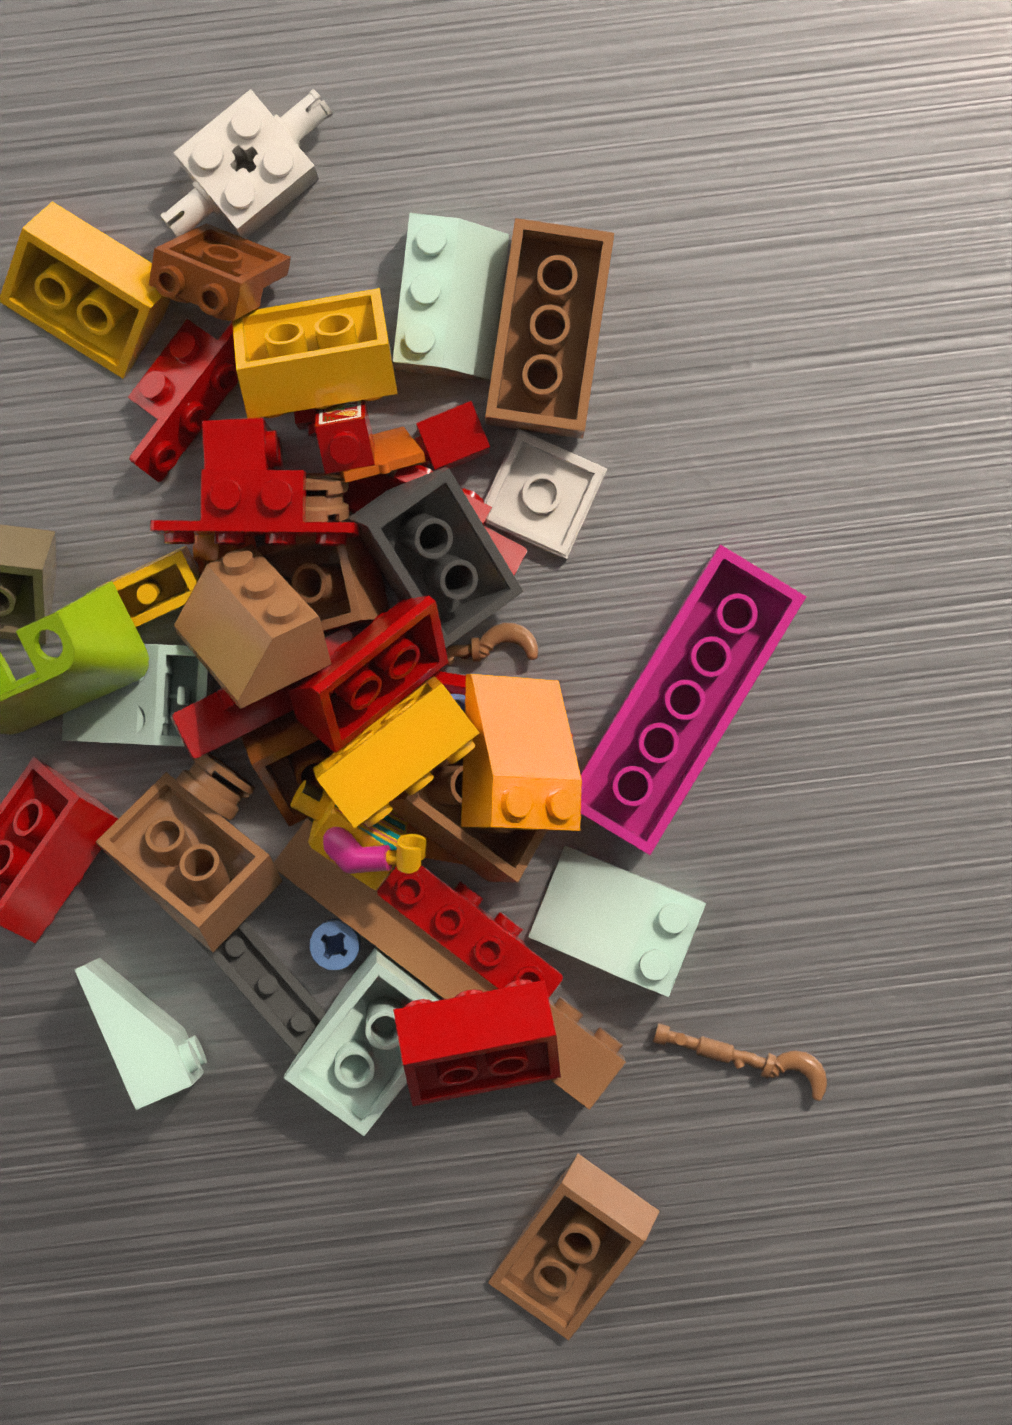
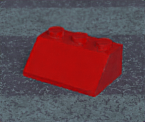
[288,596,448,753]
[0,757,119,944]
[393,980,561,1107]

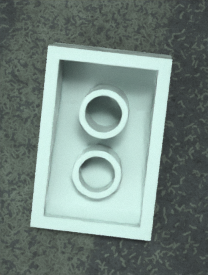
[528,845,706,997]
[284,947,444,1136]
[74,958,207,1110]

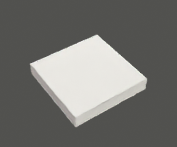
[484,428,607,560]

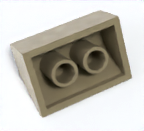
[0,524,57,644]

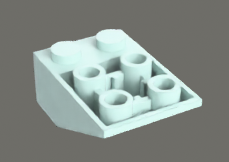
[62,644,214,747]

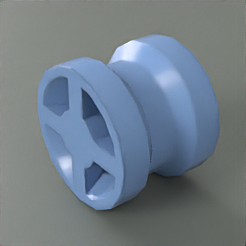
[310,918,361,970]

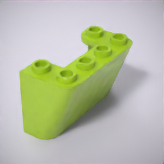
[0,581,149,735]

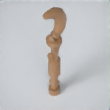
[446,623,538,666]
[653,1023,827,1101]

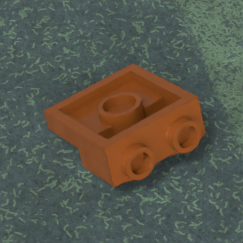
[149,223,291,321]

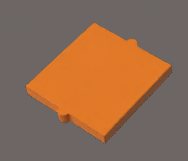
[339,426,426,483]

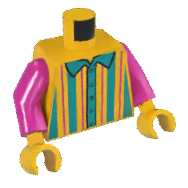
[291,780,426,891]

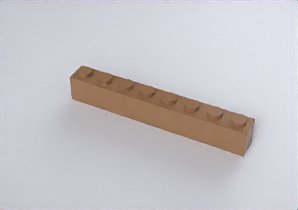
[273,817,626,1110]

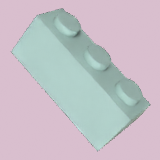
[392,213,509,381]

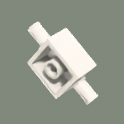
[160,89,333,239]

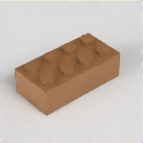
[485,218,614,439]

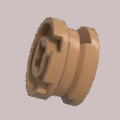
[305,472,349,522]
[176,753,255,820]

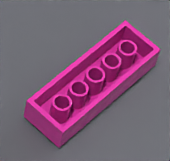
[580,544,807,855]

